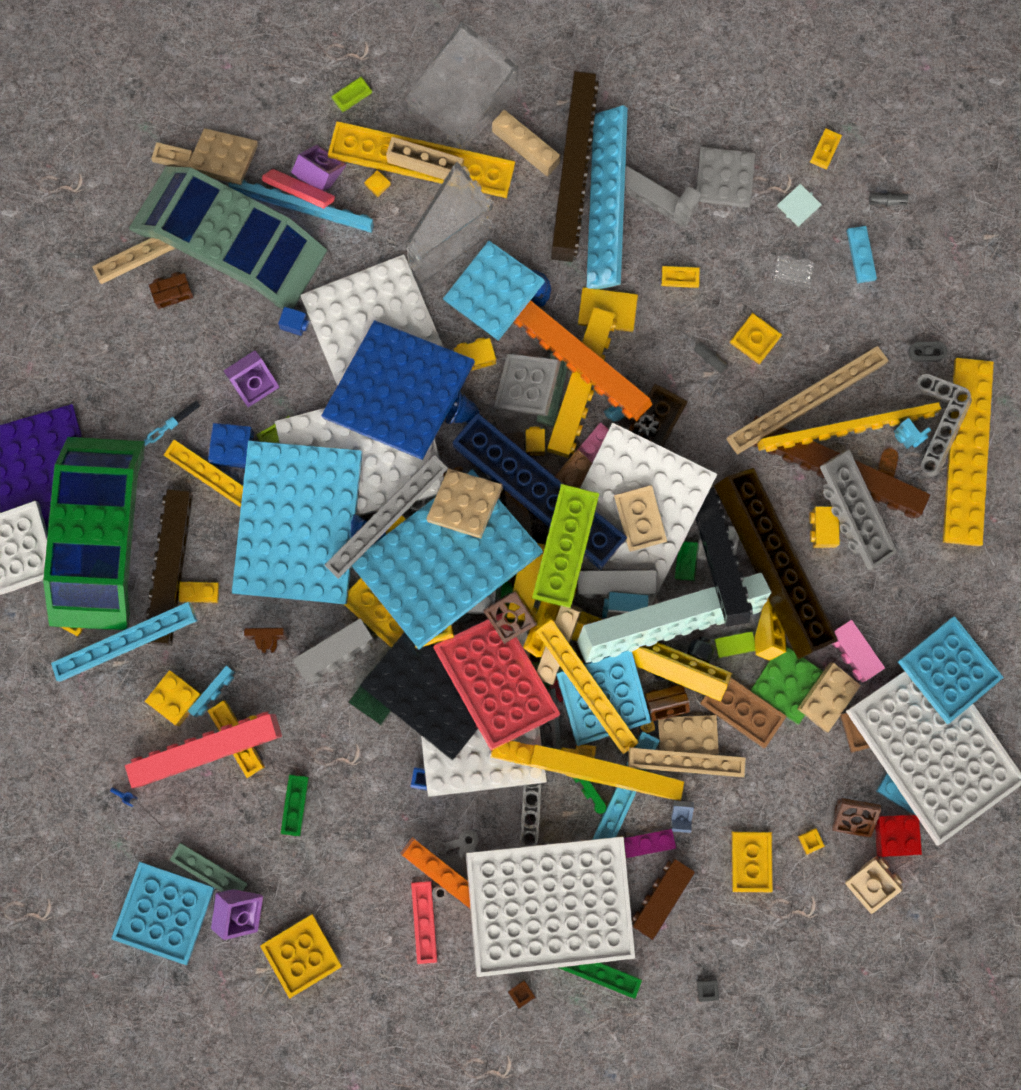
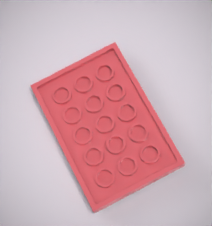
[433,613,560,751]

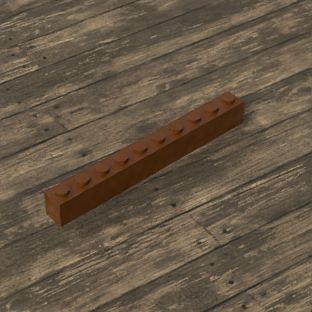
[752,415,931,519]

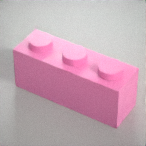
[832,620,885,682]

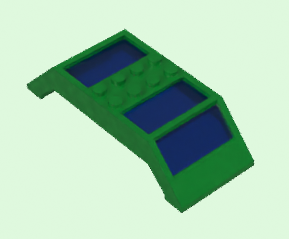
[43,437,145,630]

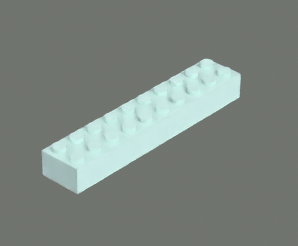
[577,573,771,663]

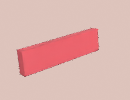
[262,169,335,209]
[411,881,437,964]

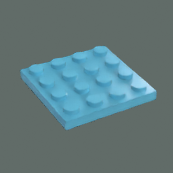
[443,241,545,341]
[898,616,1004,724]
[556,650,651,746]
[111,862,215,965]

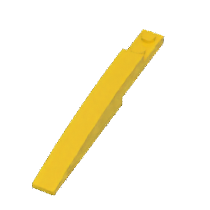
[490,741,684,801]

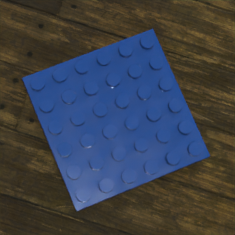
[321,320,475,460]

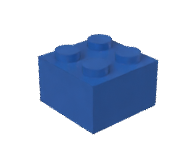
[208,423,254,468]

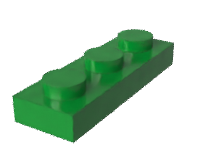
[280,775,309,837]

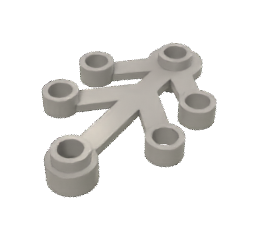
[432,830,478,901]

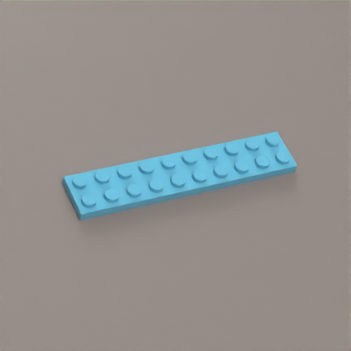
[586,105,628,289]

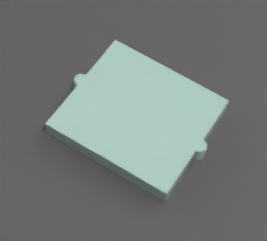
[777,184,822,227]

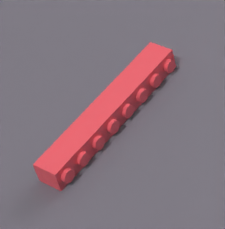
[125,711,282,788]

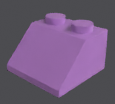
[291,145,346,191]
[223,350,279,407]
[211,889,263,940]

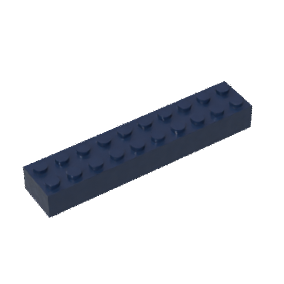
[452,413,627,570]

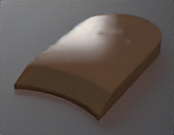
[878,448,899,477]

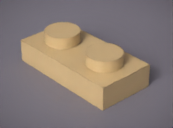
[151,142,193,167]

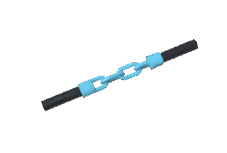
[100,400,201,479]

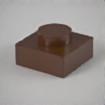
[508,980,536,1009]

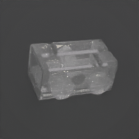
[772,255,815,289]

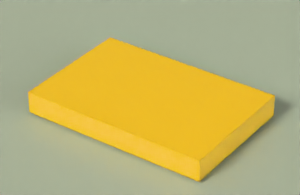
[578,287,638,332]
[731,832,773,892]

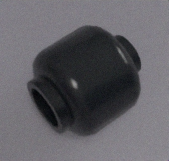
[686,636,715,663]

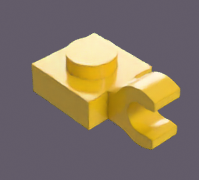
[561,745,596,758]

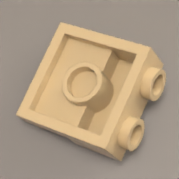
[845,856,903,914]

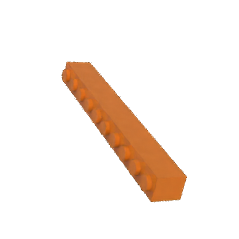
[513,300,652,421]

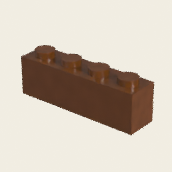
[631,859,695,940]

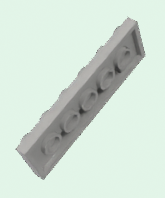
[820,449,897,570]

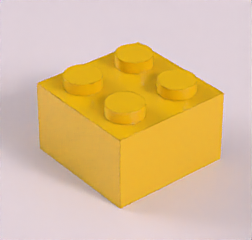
[145,670,202,727]

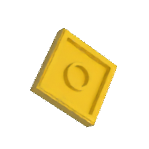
[730,313,782,365]

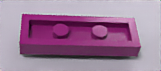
[624,829,676,858]

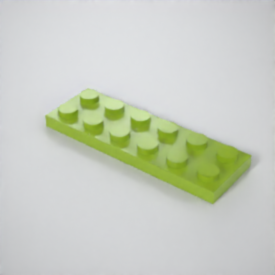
[532,484,599,609]

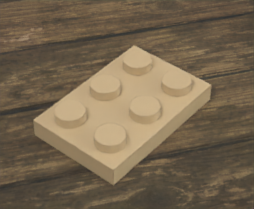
[614,485,667,552]
[797,662,861,732]
[658,715,719,755]

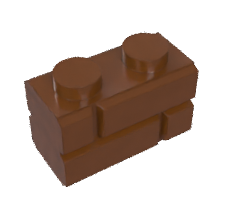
[149,272,194,309]
[645,685,690,721]

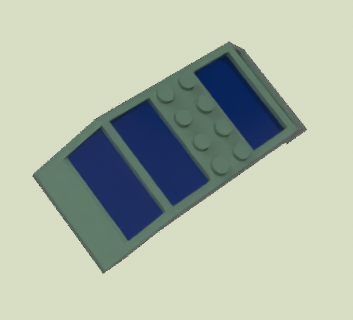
[129,166,327,309]

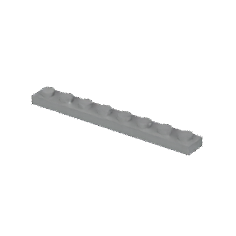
[324,455,448,579]

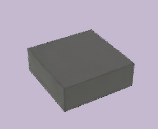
[697,979,719,1002]

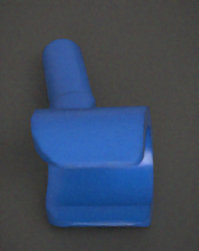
[110,787,138,807]

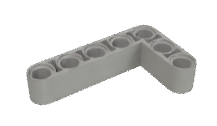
[624,165,701,226]
[917,374,972,477]
[520,783,541,847]

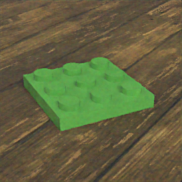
[750,647,823,725]

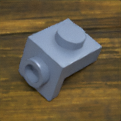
[671,800,694,833]

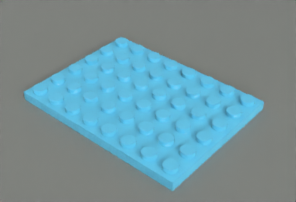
[232,441,363,605]
[352,469,543,649]

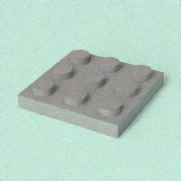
[696,147,756,208]
[494,354,561,416]

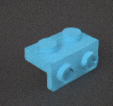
[894,418,931,449]

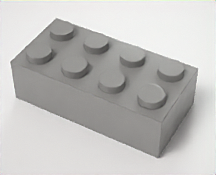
[293,618,375,683]

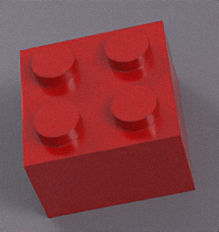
[875,815,922,857]

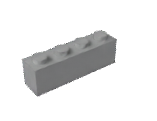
[578,569,657,598]

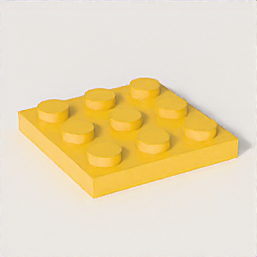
[260,914,343,999]

